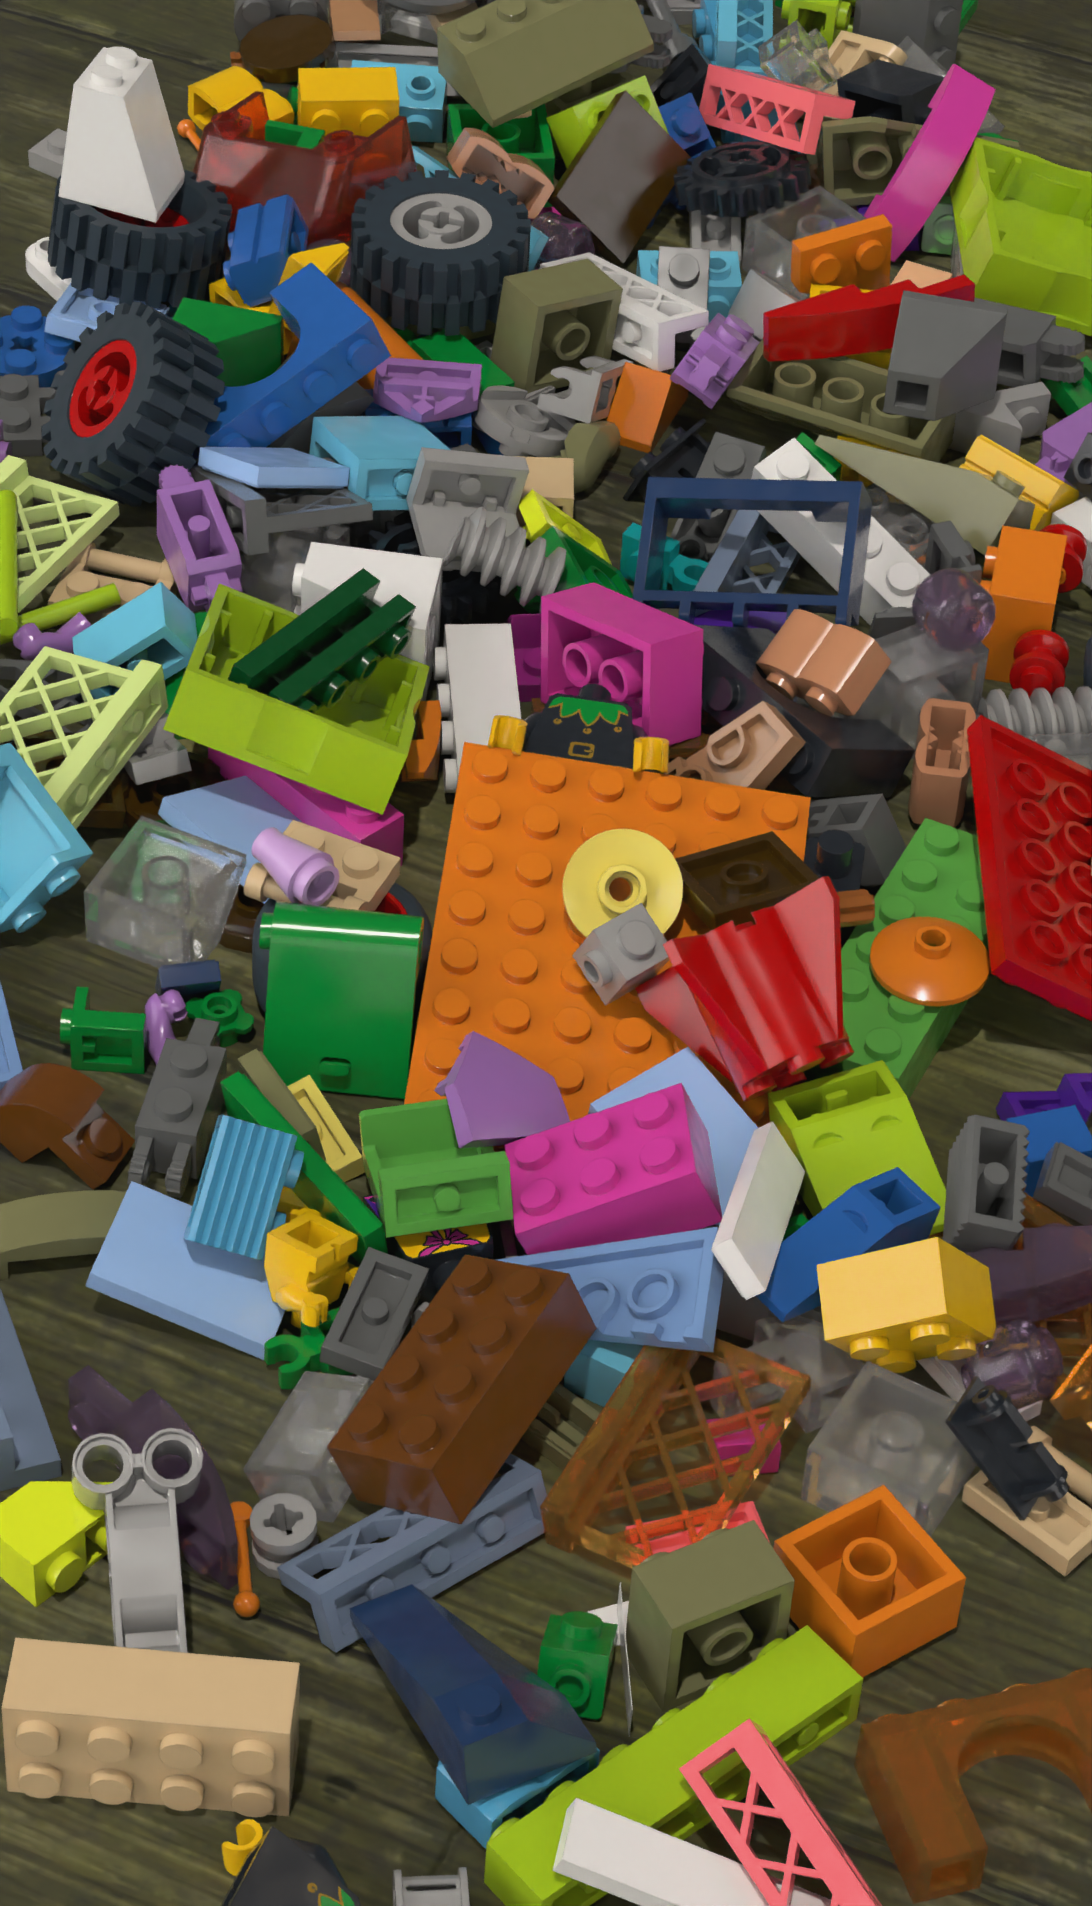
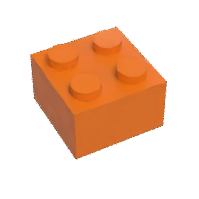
[773,1485,966,1678]

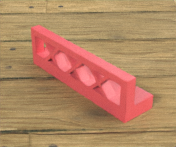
[699,64,856,155]
[679,1719,882,1906]

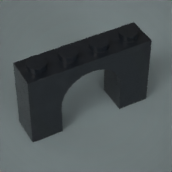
[695,625,916,798]

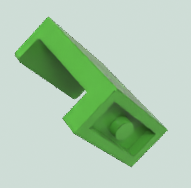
[359,1099,513,1238]

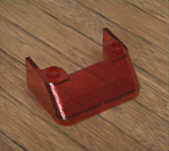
[193,91,417,250]

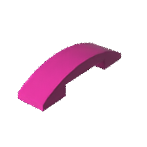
[861,64,996,262]

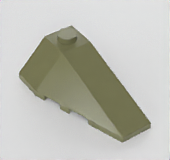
[817,116,1020,209]
[814,435,1035,556]

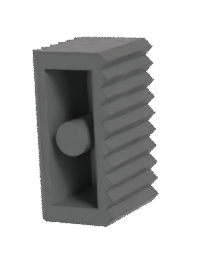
[943,1115,1030,1271]

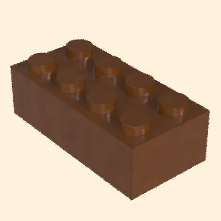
[327,1254,597,1524]

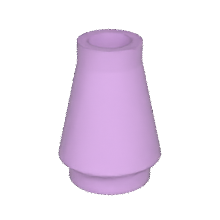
[252,827,339,906]

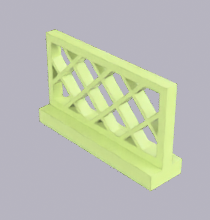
[0,455,120,613]
[0,646,168,829]

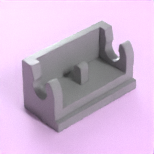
[537,356,633,423]

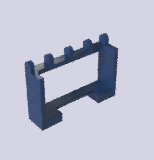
[632,477,872,628]

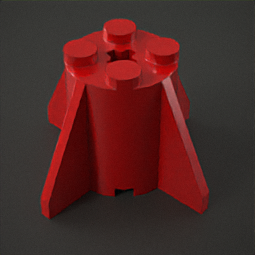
[635,876,854,1102]

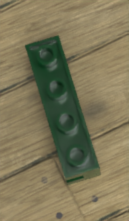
[228,568,416,714]

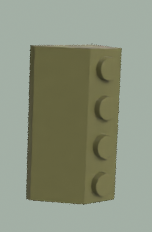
[437,0,654,128]
[726,339,956,463]

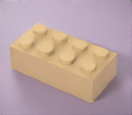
[1,1638,300,1817]

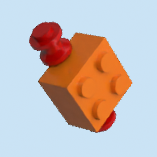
[969,524,1087,699]

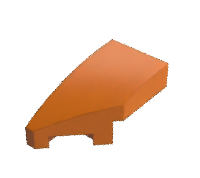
[400,700,441,782]

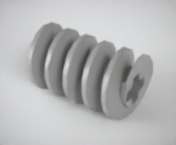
[443,507,566,614]
[977,686,1092,757]

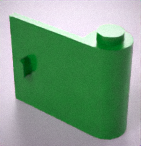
[259,901,424,1099]

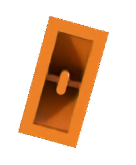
[607,362,689,453]

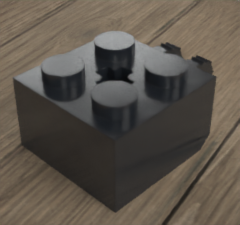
[837,59,945,125]

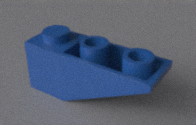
[756,1167,941,1322]

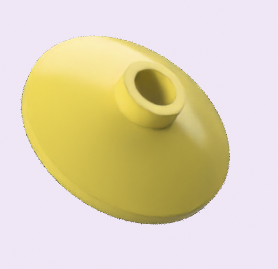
[562,829,683,938]

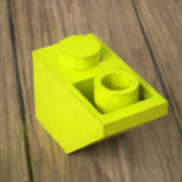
[0,1481,113,1608]

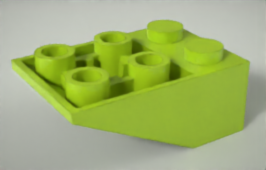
[768,1060,946,1235]

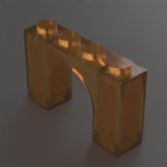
[854,1668,1092,1904]

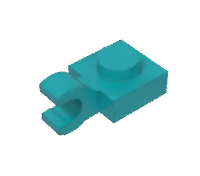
[620,523,709,591]

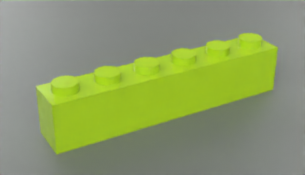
[484,1625,863,1906]

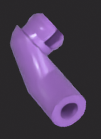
[13,612,91,661]
[145,989,188,1065]

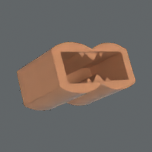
[446,128,555,219]
[756,609,892,717]
[908,698,976,828]

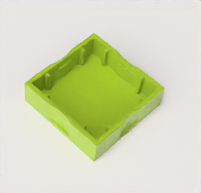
[949,137,1092,336]
[163,583,430,815]

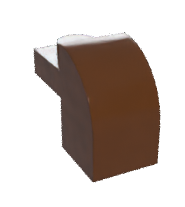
[0,1063,135,1190]

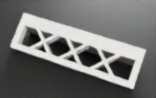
[540,252,709,372]

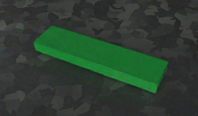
[220,1071,388,1264]

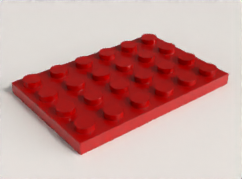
[967,715,1092,1021]

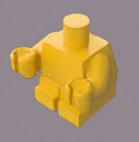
[264,1211,359,1329]

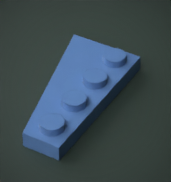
[497,1227,724,1352]

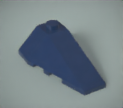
[349,1584,597,1805]

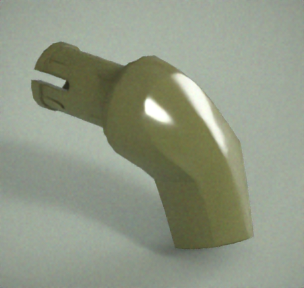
[551,420,621,494]

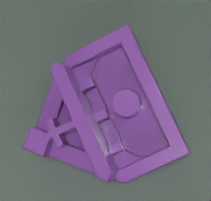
[373,357,482,423]
[434,1031,570,1148]

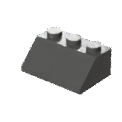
[852,0,963,76]

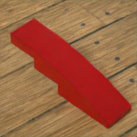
[763,274,975,362]

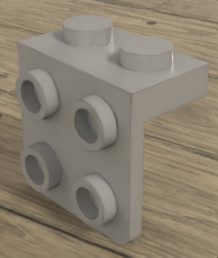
[406,447,529,572]

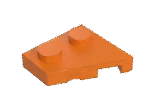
[791,214,892,294]

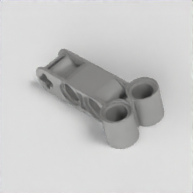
[71,1428,203,1653]

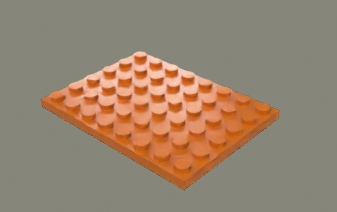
[404,742,811,1152]

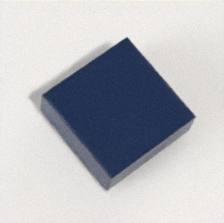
[155,959,221,1003]

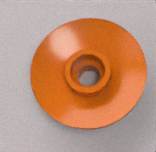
[869,917,990,1007]

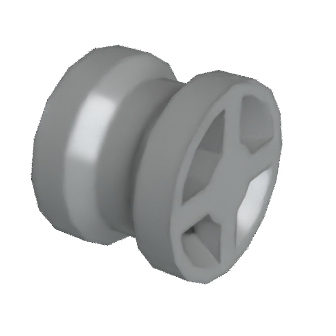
[250,1493,318,1579]

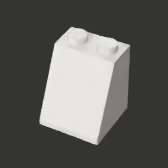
[58,47,185,223]
[292,542,443,714]

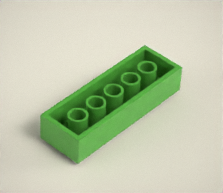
[803,817,989,1100]

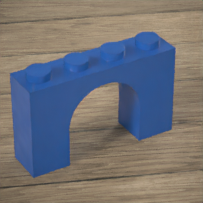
[194,262,391,457]

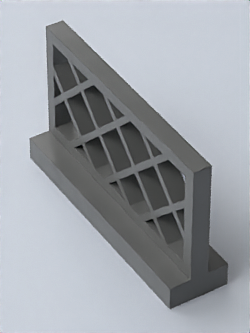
[189,458,373,555]

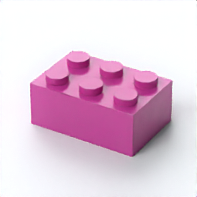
[540,582,704,745]
[505,1083,722,1255]

